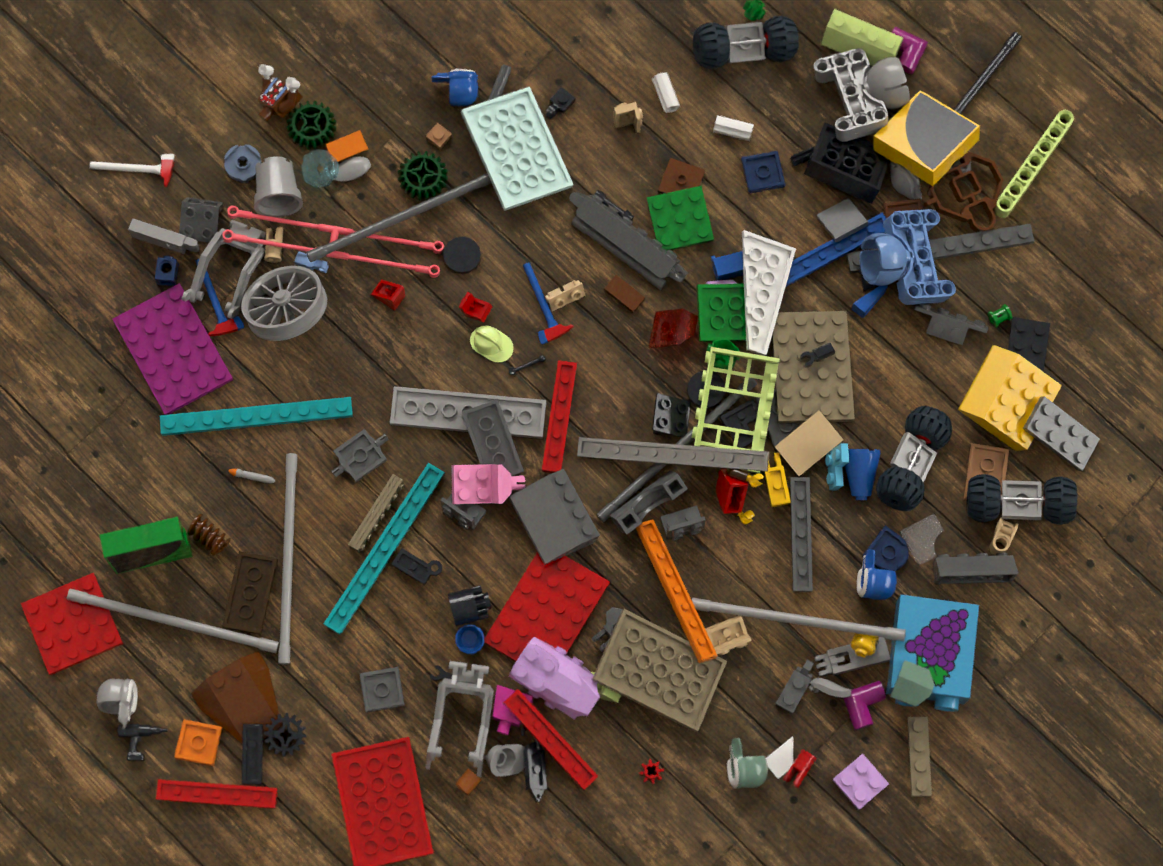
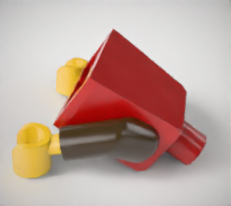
[716,468,764,524]

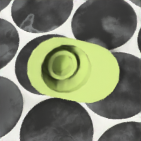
[470,326,513,362]

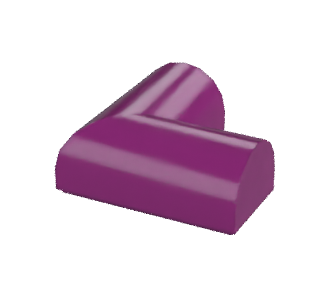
[892,27,928,75]
[843,681,886,730]

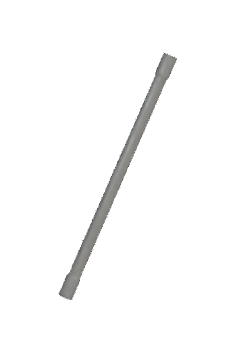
[278,453,298,665]
[67,588,279,653]
[692,598,906,641]

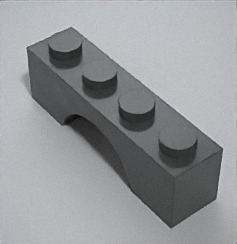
[609,470,688,535]

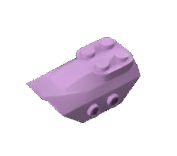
[509,637,600,720]

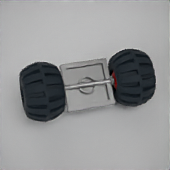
[692,16,799,69]
[876,406,952,511]
[967,474,1077,525]

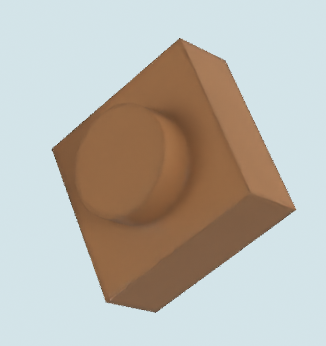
[426,123,452,149]

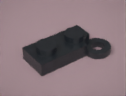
[391,548,443,586]

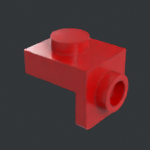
[459,292,493,322]

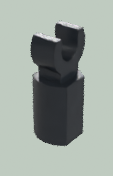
[800,342,835,368]

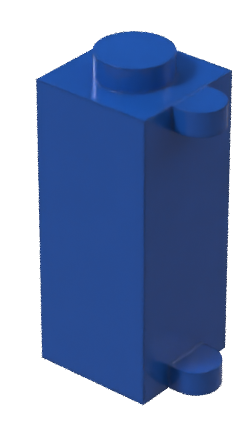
[711,251,744,281]

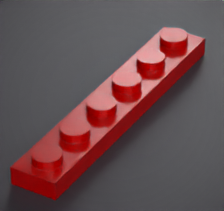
[542,360,577,473]
[503,689,598,790]
[156,779,278,809]

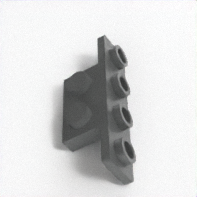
[914,303,988,345]

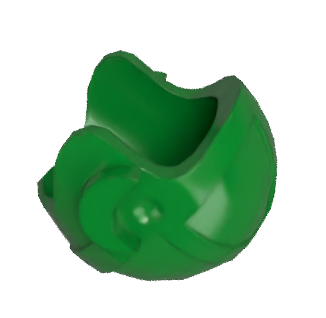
[706,339,740,370]

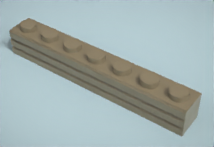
[348,474,404,553]

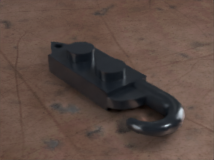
[521,726,547,803]

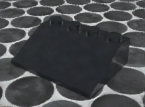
[804,122,890,204]

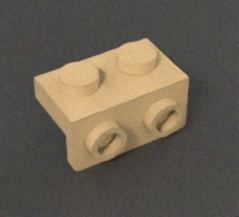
[613,102,643,133]
[705,616,752,655]

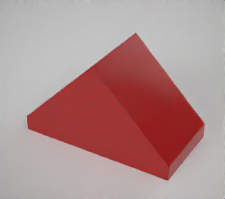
[371,279,406,311]

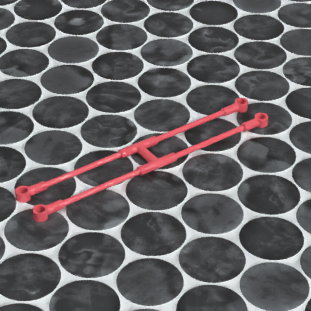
[223,206,444,278]

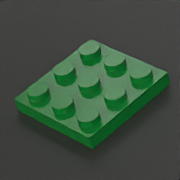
[647,186,714,251]
[696,284,746,342]

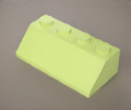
[821,9,903,66]

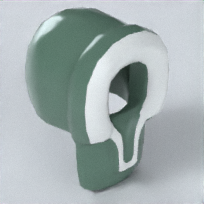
[727,738,768,789]

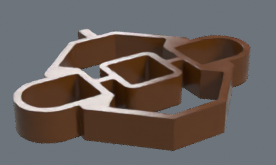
[923,151,1004,232]

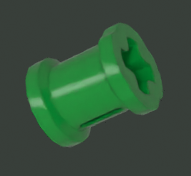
[987,304,1013,328]

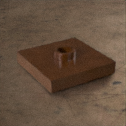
[658,158,705,194]

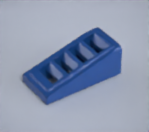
[851,285,888,318]

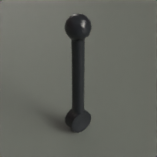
[508,355,546,376]

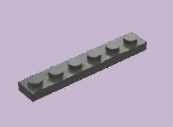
[790,477,813,592]

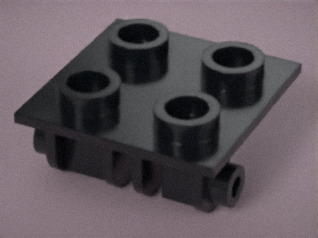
[652,393,691,438]

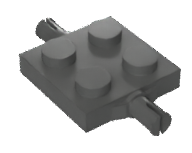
[331,429,389,482]

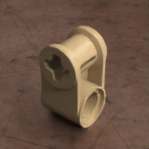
[989,517,1019,556]

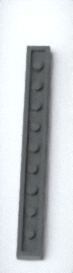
[846,224,1034,273]
[577,437,770,472]

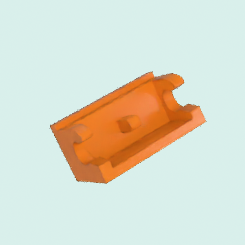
[326,130,368,164]

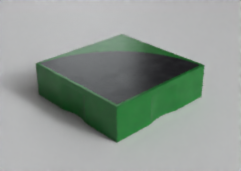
[100,517,193,574]

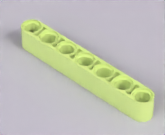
[994,110,1074,218]

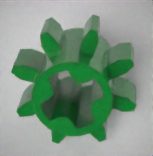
[743,0,767,21]

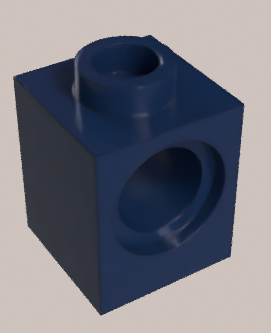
[155,256,179,286]

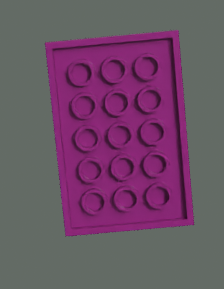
[112,283,233,415]

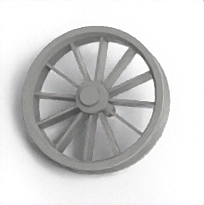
[241,266,327,341]

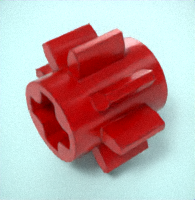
[639,759,664,785]

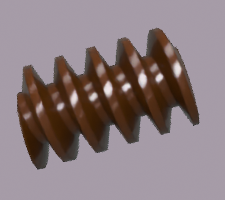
[187,514,231,556]

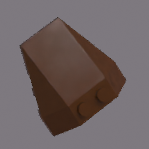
[191,652,282,743]

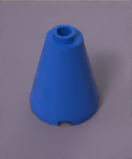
[845,449,880,500]

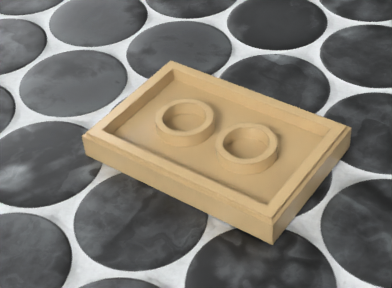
[774,410,843,476]

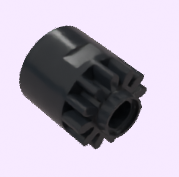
[448,585,492,626]

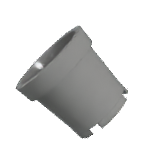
[254,157,303,217]

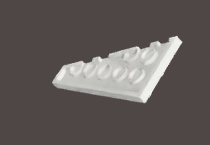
[742,230,796,356]

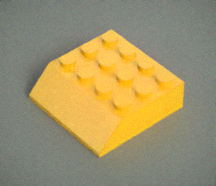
[958,345,1062,451]

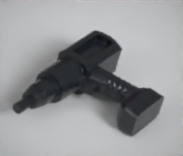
[117,724,168,761]

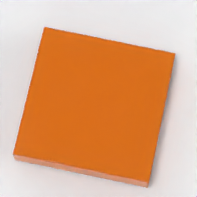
[174,719,222,766]

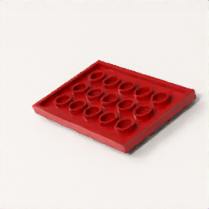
[484,552,610,662]
[332,737,434,866]

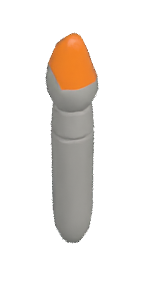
[229,469,275,484]

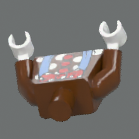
[258,65,303,122]

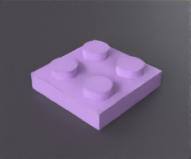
[833,754,889,810]

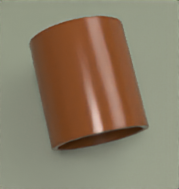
[455,769,481,795]

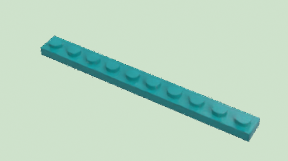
[160,397,353,436]
[324,463,445,635]

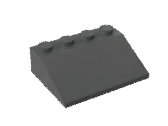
[509,469,600,565]

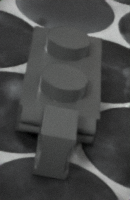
[775,660,814,714]

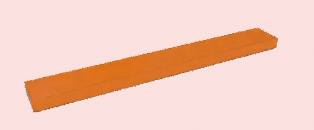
[636,520,718,663]

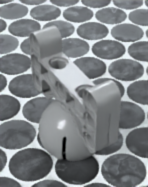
[814,48,910,142]

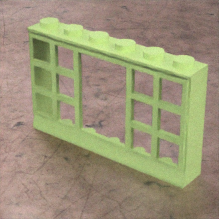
[690,347,780,473]

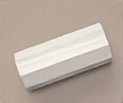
[652,72,680,113]
[713,115,753,141]

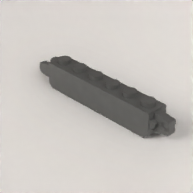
[569,192,688,282]

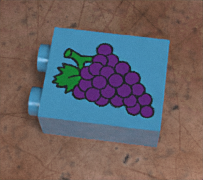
[886,595,979,712]

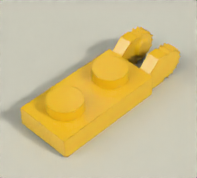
[764,452,791,507]

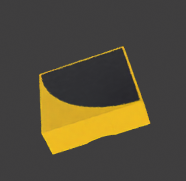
[874,90,980,186]

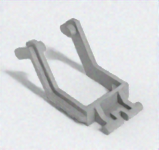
[182,220,266,319]
[426,661,494,777]

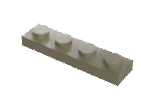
[907,717,932,797]

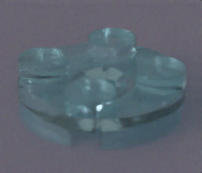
[302,150,339,187]

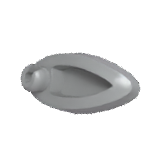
[329,157,371,181]
[809,678,852,698]

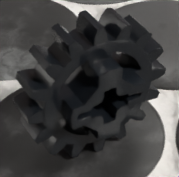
[263,713,307,756]

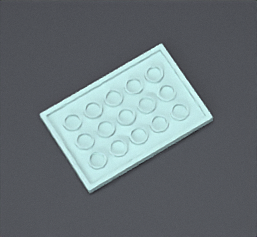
[461,87,573,211]

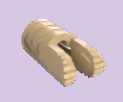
[264,227,283,263]

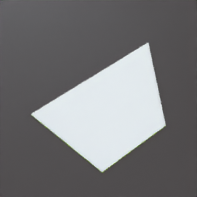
[765,737,793,779]

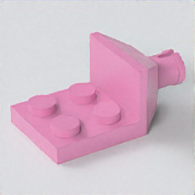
[452,464,525,504]

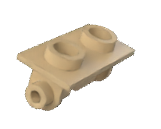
[545,280,586,311]

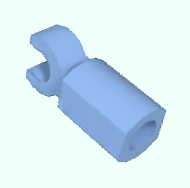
[295,251,329,273]

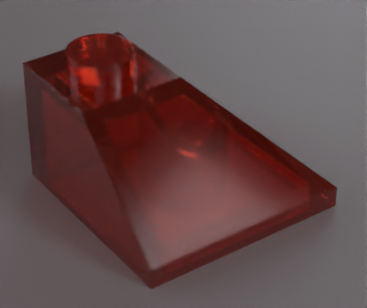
[648,308,698,348]

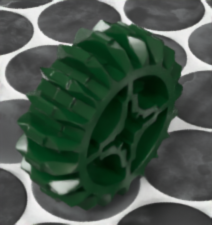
[286,100,337,150]
[398,151,448,201]

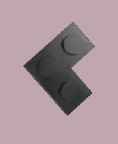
[720,399,758,448]

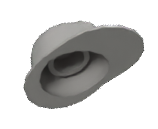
[484,744,525,776]

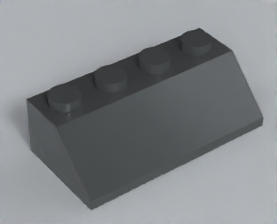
[933,553,1018,584]

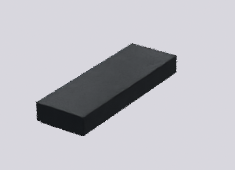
[242,724,263,784]

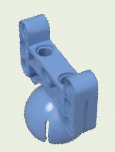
[859,209,956,305]

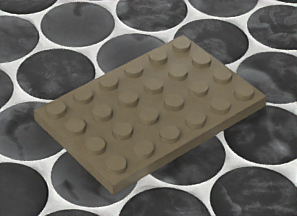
[772,311,855,423]
[592,609,727,732]

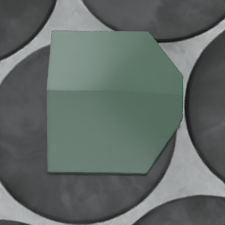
[890,660,934,707]

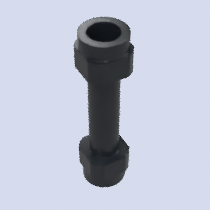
[595,190,635,221]

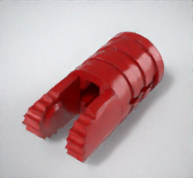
[783,749,817,788]

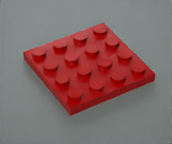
[21,572,123,676]

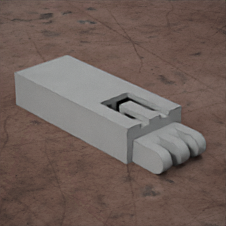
[128,219,200,254]
[814,637,890,676]

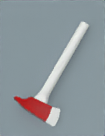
[90,154,175,187]

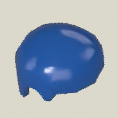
[455,624,485,654]

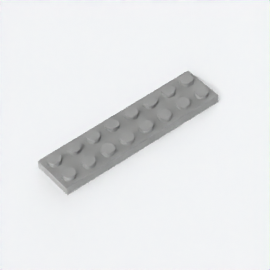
[390,386,546,439]

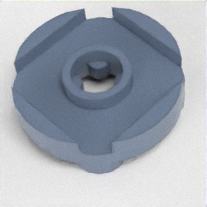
[224,145,262,183]

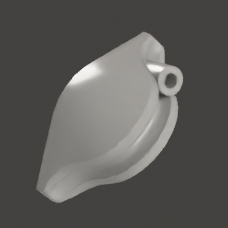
[889,162,922,200]

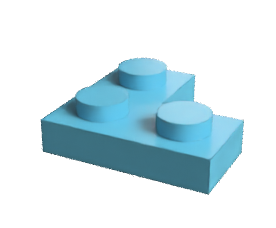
[825,443,849,491]

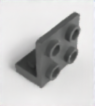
[179,197,224,243]
[440,494,486,530]
[660,506,706,541]

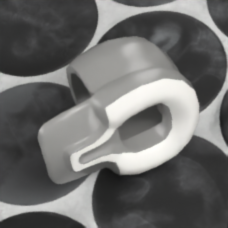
[97,679,138,729]

